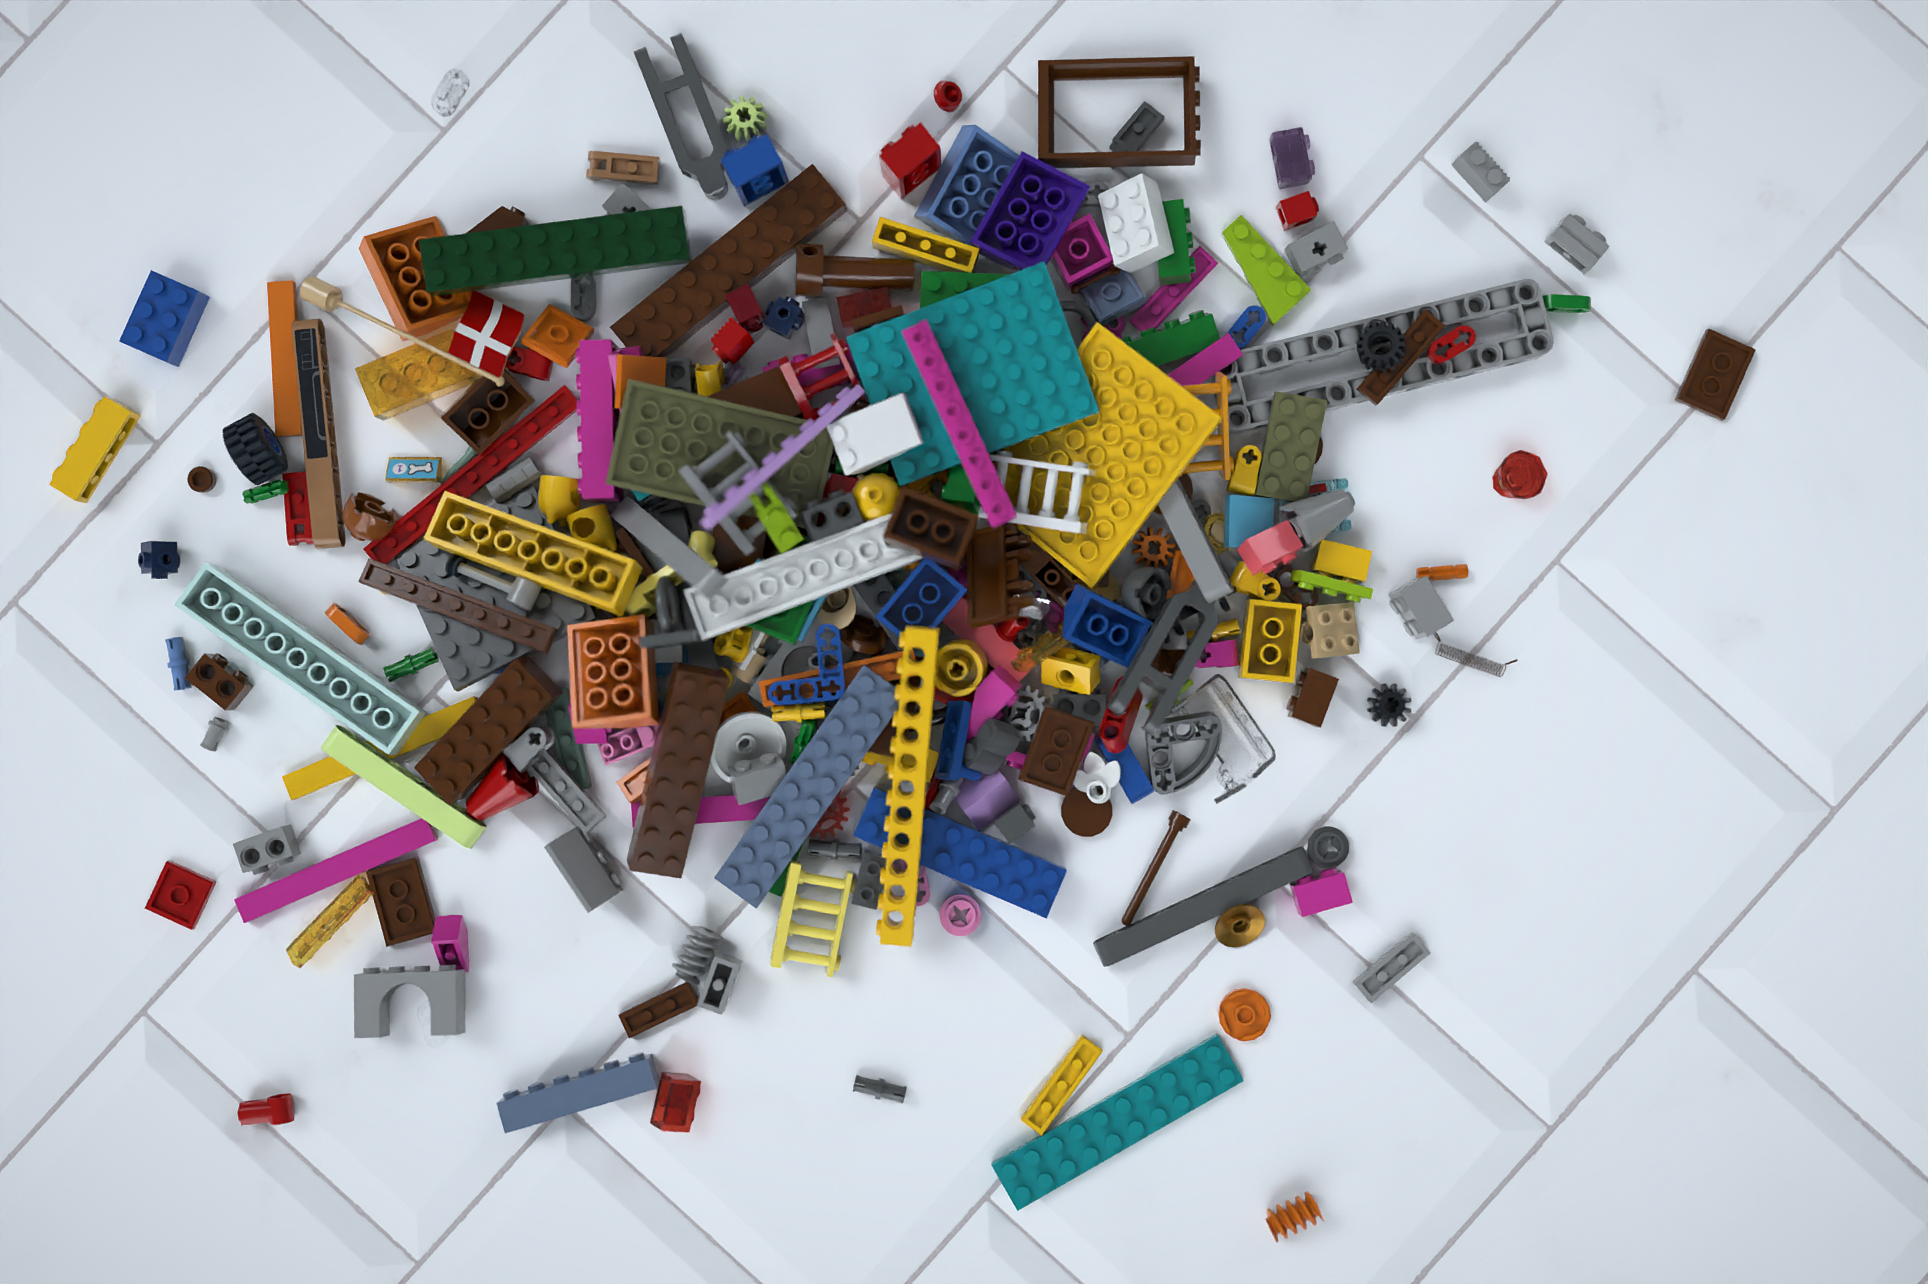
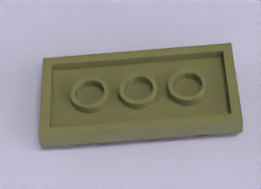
[1254,391,1327,501]

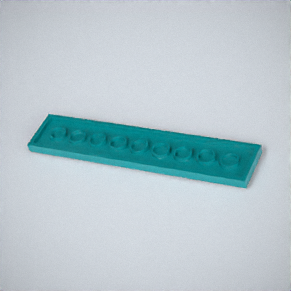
[991,1034,1244,1211]

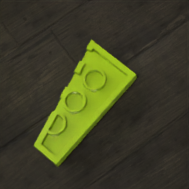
[1221,215,1311,326]

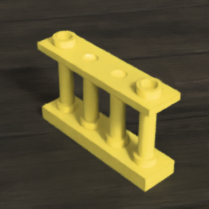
[769,860,856,978]

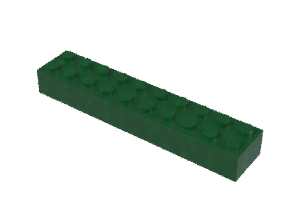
[419,206,692,296]

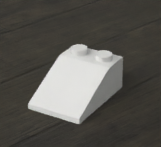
[827,393,924,476]

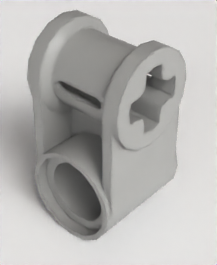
[503,726,556,773]

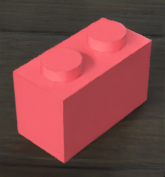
[1237,520,1303,576]

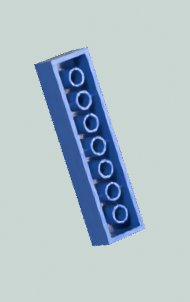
[853,786,1067,919]

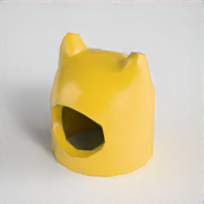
[538,475,581,527]
[566,504,617,552]

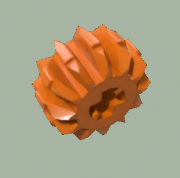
[1131,527,1175,568]

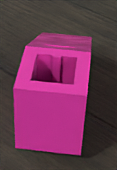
[965,665,1022,745]

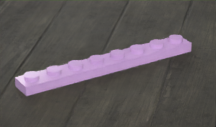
[700,384,865,530]

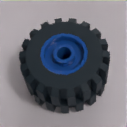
[222,413,288,485]

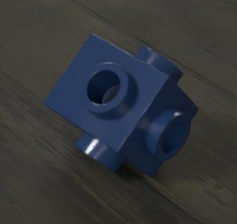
[764,296,805,340]
[138,541,181,579]

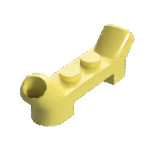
[625,530,718,618]

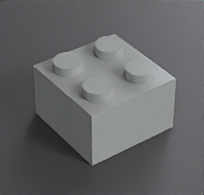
[1389,575,1454,639]

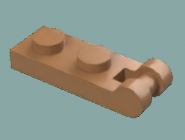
[586,151,661,185]

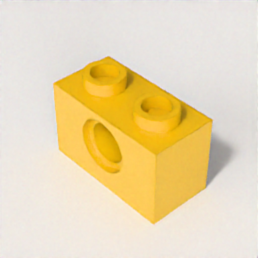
[1041,644,1100,695]

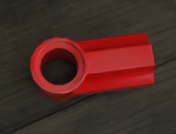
[237,1093,294,1125]

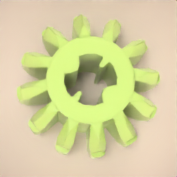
[723,95,768,141]

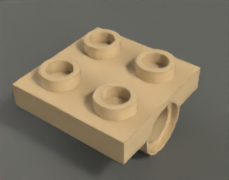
[1300,602,1360,659]

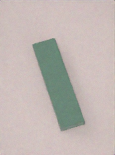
[546,687,592,789]

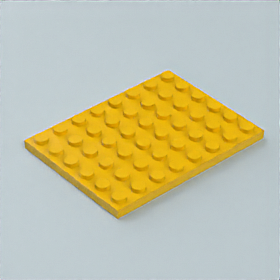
[993,322,1223,588]

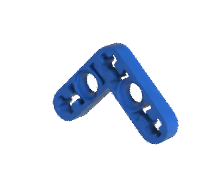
[768,623,845,705]

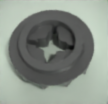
[1307,826,1349,868]

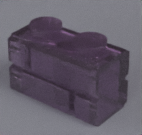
[1269,127,1315,189]

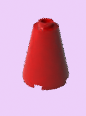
[466,754,539,821]

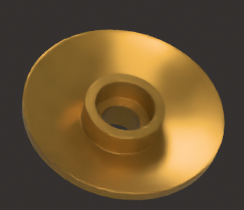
[1214,904,1265,947]

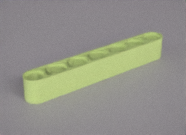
[321,725,487,849]

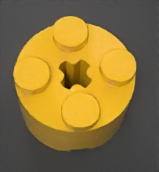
[935,639,988,696]

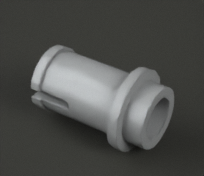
[808,652,829,670]
[200,717,229,752]

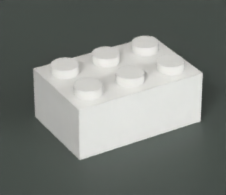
[1098,173,1174,273]

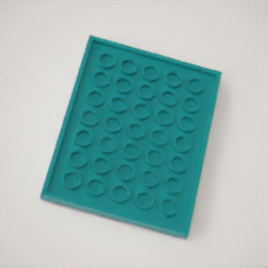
[846,262,1099,486]

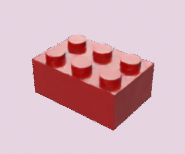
[879,122,941,200]

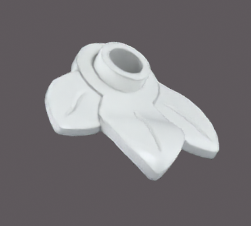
[1073,751,1121,804]

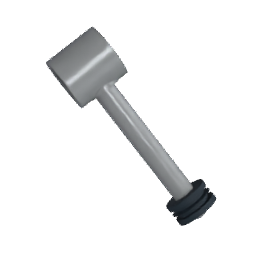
[445,554,542,611]

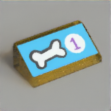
[385,457,442,483]

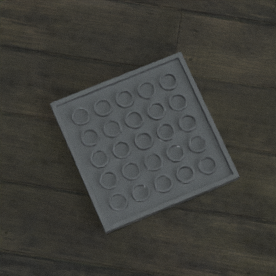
[395,484,598,692]

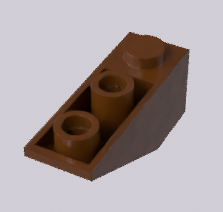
[1019,541,1076,610]

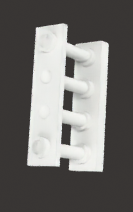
[978,451,1096,534]

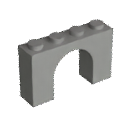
[747,615,856,730]
[354,965,466,1038]

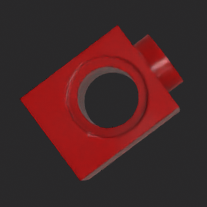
[1276,191,1319,231]

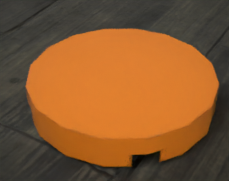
[1218,988,1271,1041]

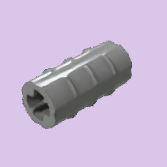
[486,457,542,504]

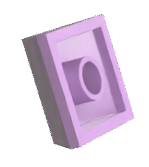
[955,769,1020,830]

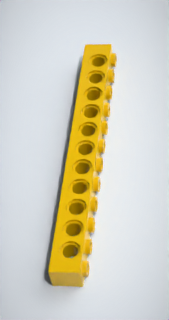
[876,625,940,947]

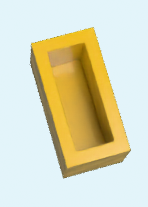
[1310,539,1372,585]

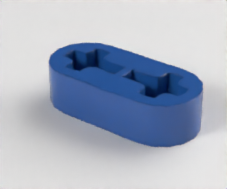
[1227,305,1266,350]

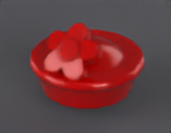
[933,81,962,112]

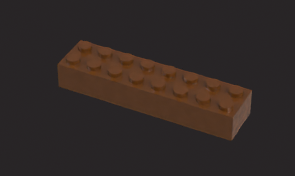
[626,662,730,879]

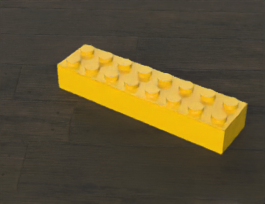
[423,491,643,616]

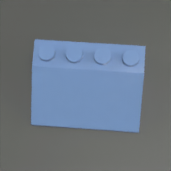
[914,124,1019,257]

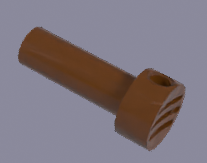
[795,243,914,297]

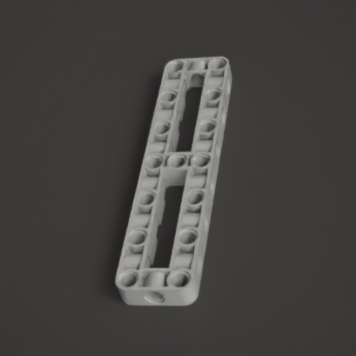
[1210,279,1554,434]

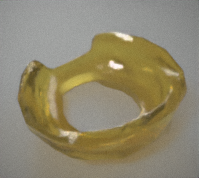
[1204,513,1229,555]

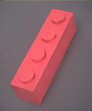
[942,594,1035,682]

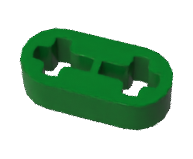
[1542,294,1591,313]

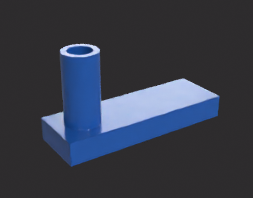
[935,701,982,781]

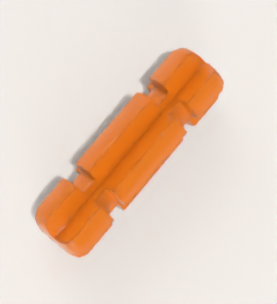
[1416,564,1469,581]

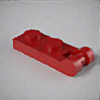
[282,471,314,546]

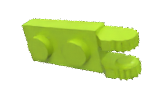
[748,482,803,554]

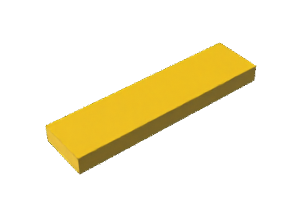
[1020,1034,1103,1136]

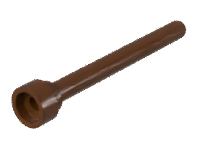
[1121,810,1191,926]

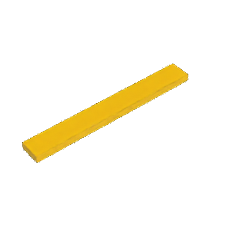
[282,696,477,801]

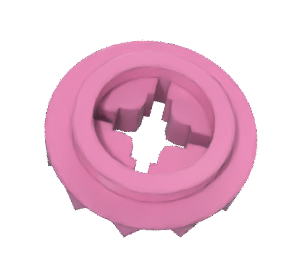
[940,894,981,936]

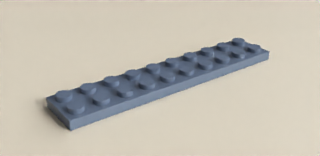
[714,665,899,908]

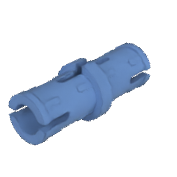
[165,637,192,691]

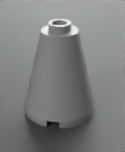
[1279,489,1355,553]

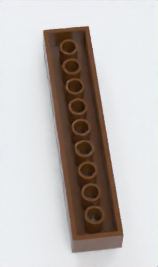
[610,164,847,358]

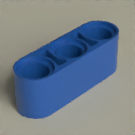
[1095,735,1155,804]

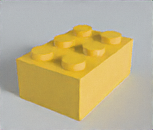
[1238,599,1302,683]

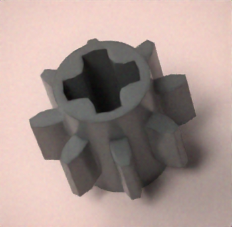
[1017,616,1049,649]

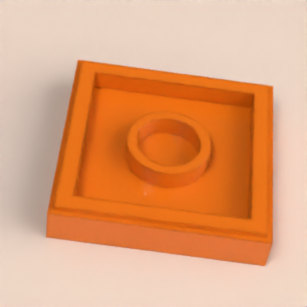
[521,304,594,368]
[615,354,666,408]

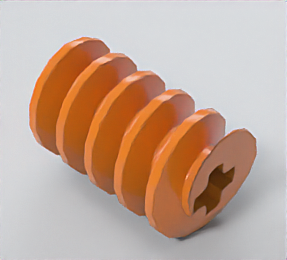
[1265,1191,1324,1243]

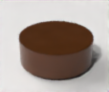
[187,466,216,493]

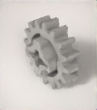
[1000,685,1054,741]

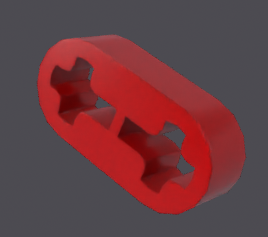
[1427,325,1476,364]

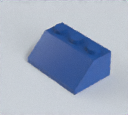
[1062,583,1152,668]

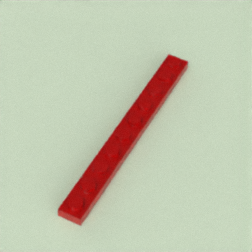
[363,385,578,565]

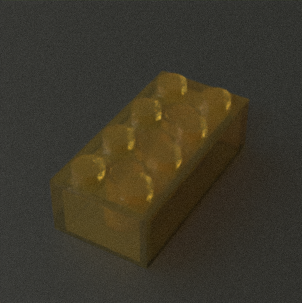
[355,329,477,421]

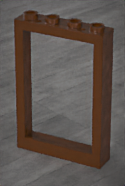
[1038,56,1201,168]

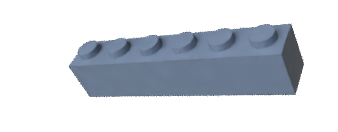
[496,1052,661,1134]

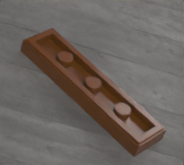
[1356,309,1445,406]

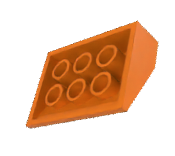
[358,216,472,342]
[567,614,659,729]

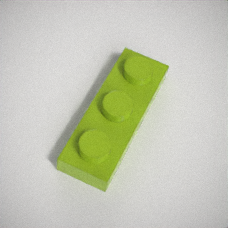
[1290,570,1373,603]

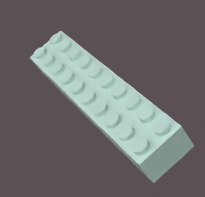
[174,562,427,755]

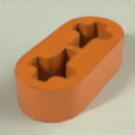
[324,603,371,645]

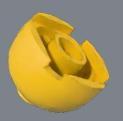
[853,473,902,523]

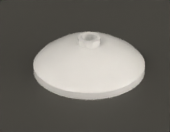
[710,711,787,783]

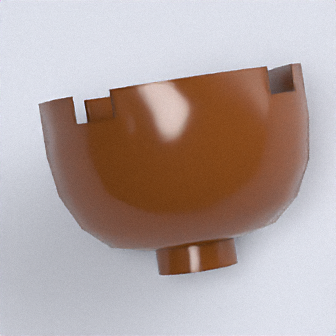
[343,492,398,541]

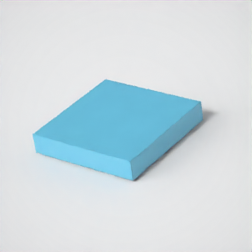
[1224,495,1274,548]

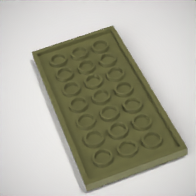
[606,379,834,529]

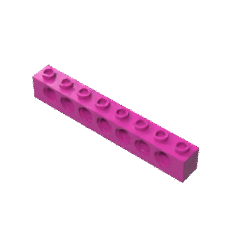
[902,320,1018,529]

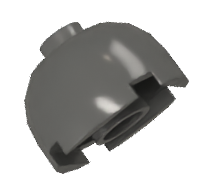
[1121,566,1171,619]

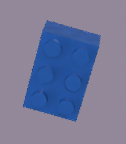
[720,134,789,207]
[119,270,210,367]
[875,558,967,651]

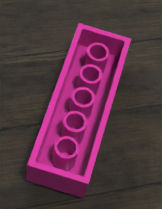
[575,340,623,503]

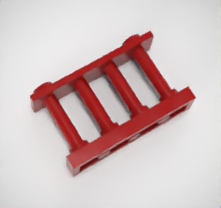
[778,333,866,454]

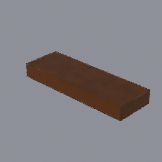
[618,982,699,1039]

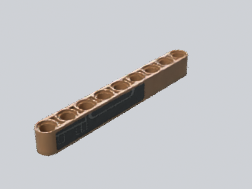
[292,318,346,550]

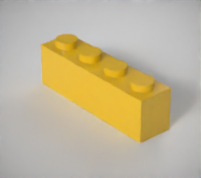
[872,217,979,273]
[49,396,141,503]

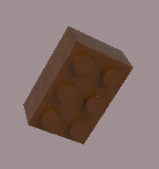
[883,487,978,571]

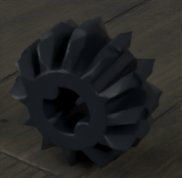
[1367,683,1412,727]

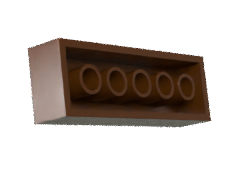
[413,655,564,805]

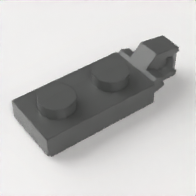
[1109,101,1165,170]

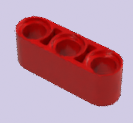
[1099,676,1143,753]

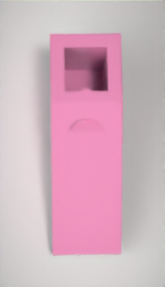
[597,715,661,766]

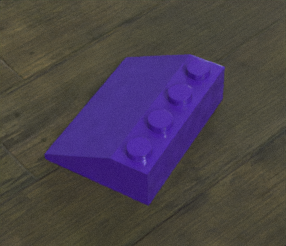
[970,151,1091,271]

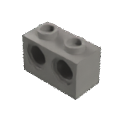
[233,824,301,875]

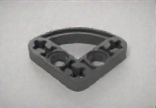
[1145,711,1222,795]

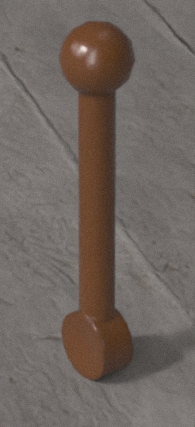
[1070,264,1120,295]

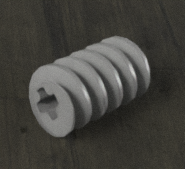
[672,926,723,985]

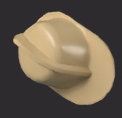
[818,586,856,630]

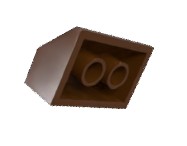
[441,369,535,455]

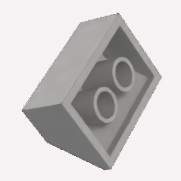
[544,826,623,913]

